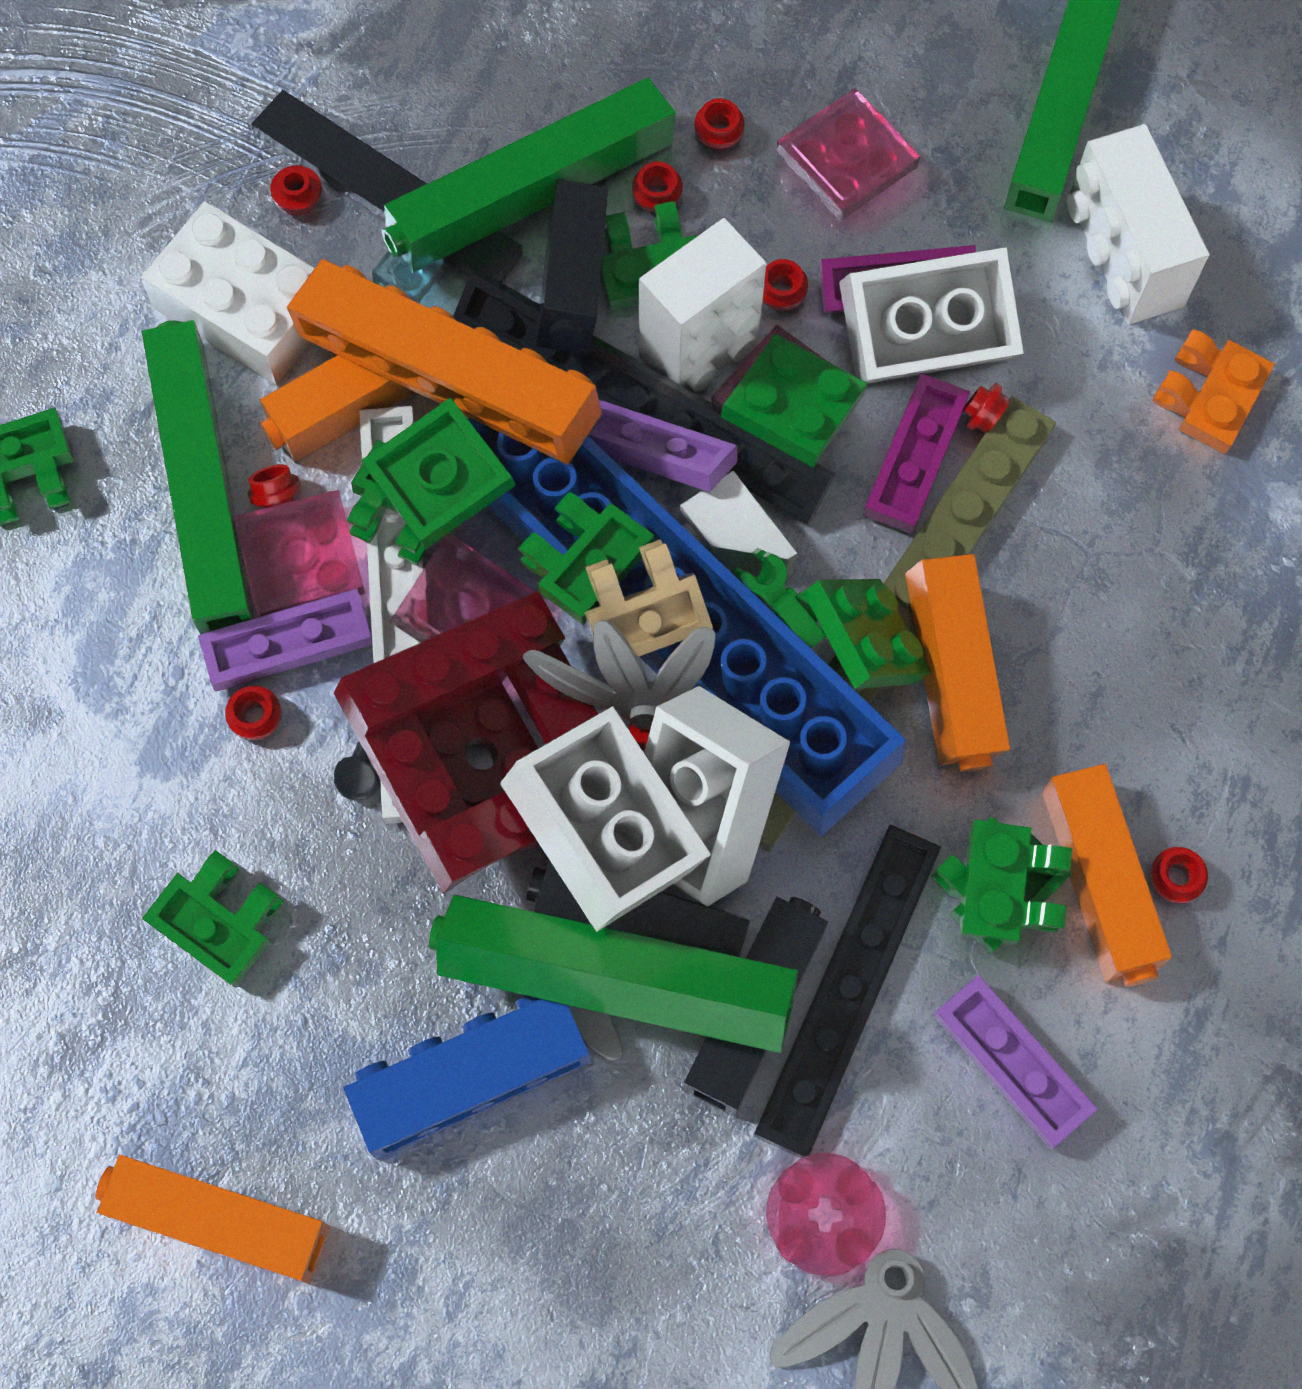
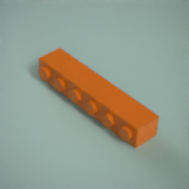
[287,259,602,465]

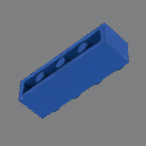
[343,995,592,1160]

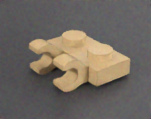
[584,540,713,657]

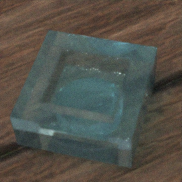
[372,250,444,303]

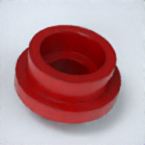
[694,98,745,149]
[632,161,683,212]
[270,165,322,216]
[762,259,808,310]
[963,382,1011,434]
[247,464,301,510]
[225,686,282,741]
[1150,847,1208,904]

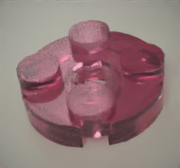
[765,1153,886,1277]

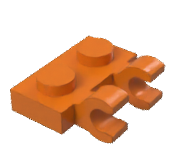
[1152,329,1275,455]

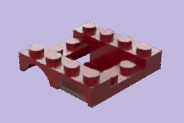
[334,591,598,894]

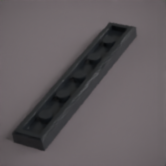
[251,89,523,281]
[753,824,942,1161]

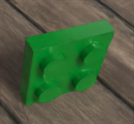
[721,333,867,468]
[361,397,516,549]
[803,579,931,689]

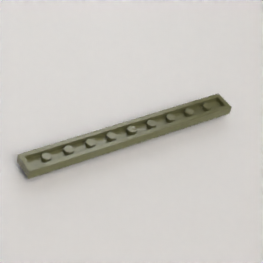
[759,396,1057,852]

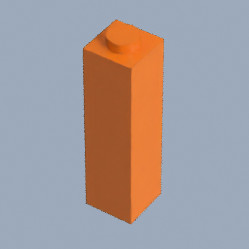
[260,355,416,463]
[905,554,1010,772]
[1042,763,1172,987]
[96,1154,331,1285]

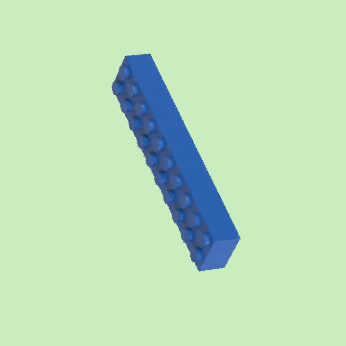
[468,418,906,837]

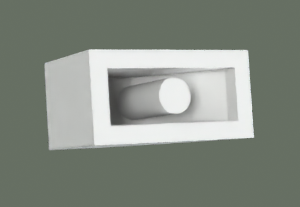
[679,471,797,577]

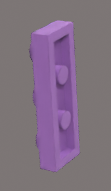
[588,400,737,492]
[198,588,373,692]
[933,975,1098,1150]

